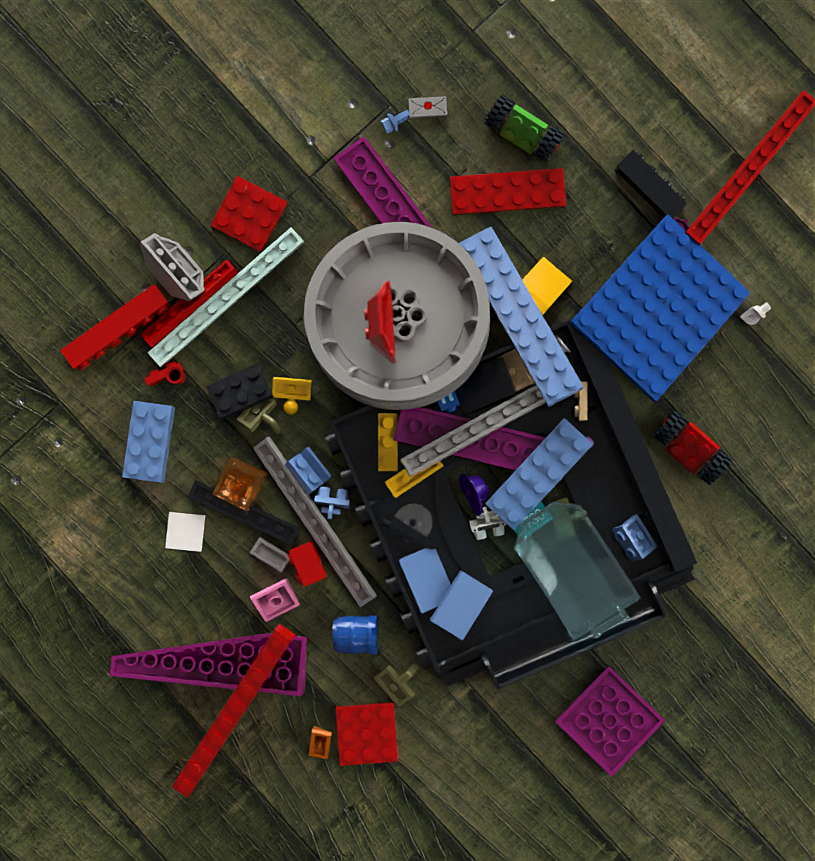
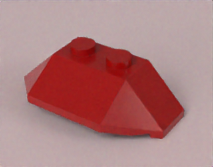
[364,281,396,363]

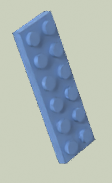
[485,418,593,530]

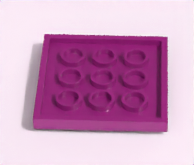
[555,665,665,777]

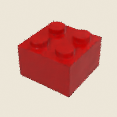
[287,541,328,587]

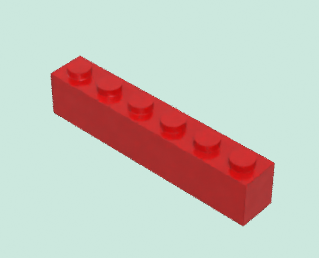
[60,284,170,371]

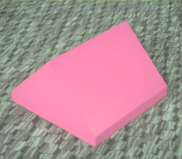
[250,578,300,622]

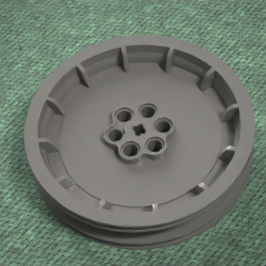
[304,222,490,410]

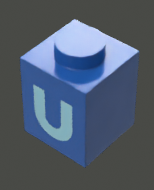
[438,391,460,414]

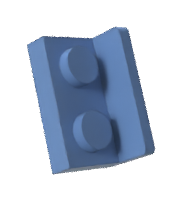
[284,447,331,495]
[612,514,658,561]

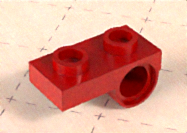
[144,361,186,387]

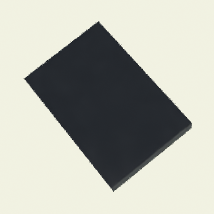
[455,357,517,415]

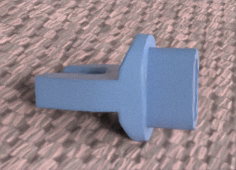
[381,110,410,134]

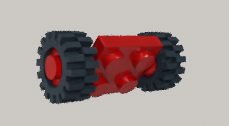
[652,410,733,485]

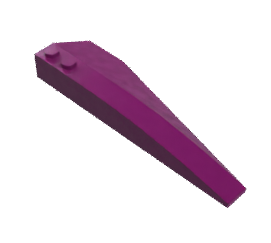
[110,633,307,696]

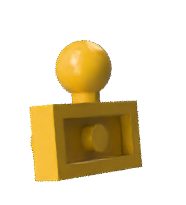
[272,377,312,415]

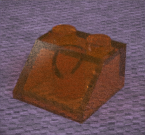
[213,457,268,511]

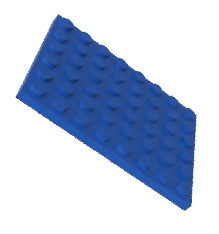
[569,214,750,402]

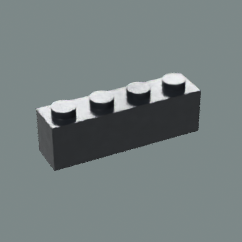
[615,150,687,218]

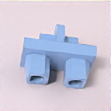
[314,486,350,519]

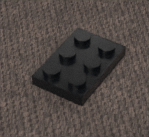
[206,363,274,421]

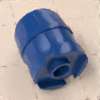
[333,616,378,654]

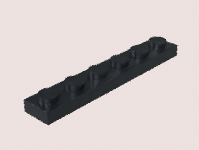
[187,480,300,545]

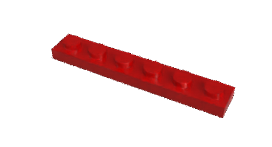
[141,259,239,347]

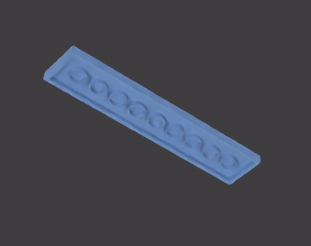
[459,227,583,407]

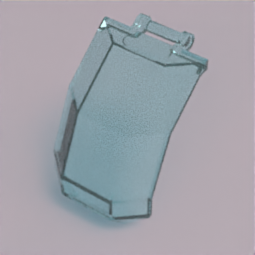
[514,502,641,641]

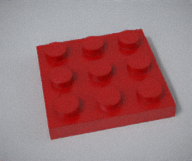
[210,176,288,253]
[336,702,398,766]

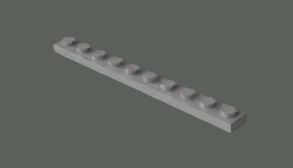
[401,385,546,477]
[253,436,377,607]

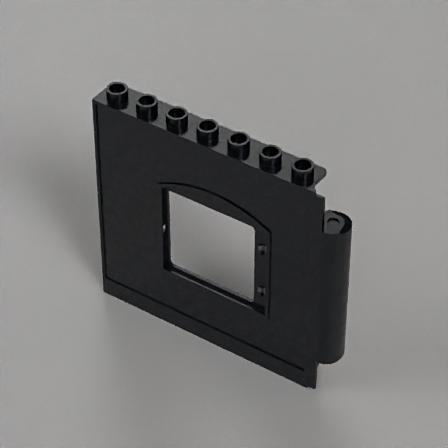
[324,318,697,690]

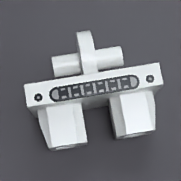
[469,507,506,540]

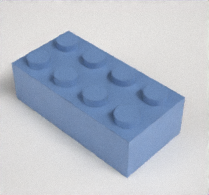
[122,401,175,483]

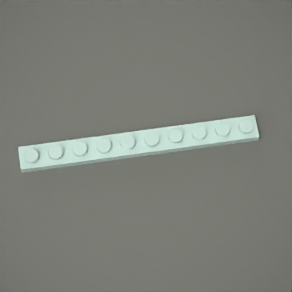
[148,227,304,368]

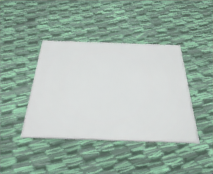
[165,512,205,552]

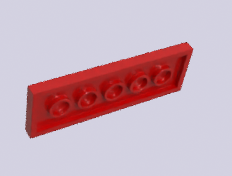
[450,168,566,215]

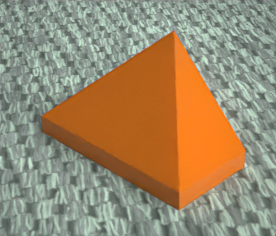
[308,726,332,759]

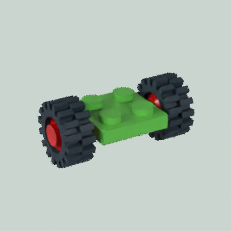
[484,94,565,163]

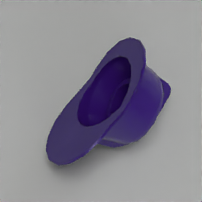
[459,474,489,516]

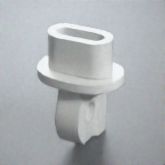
[740,302,771,325]

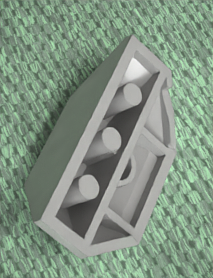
[140,233,204,301]

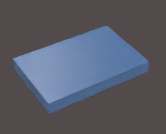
[398,548,451,614]
[430,570,493,640]

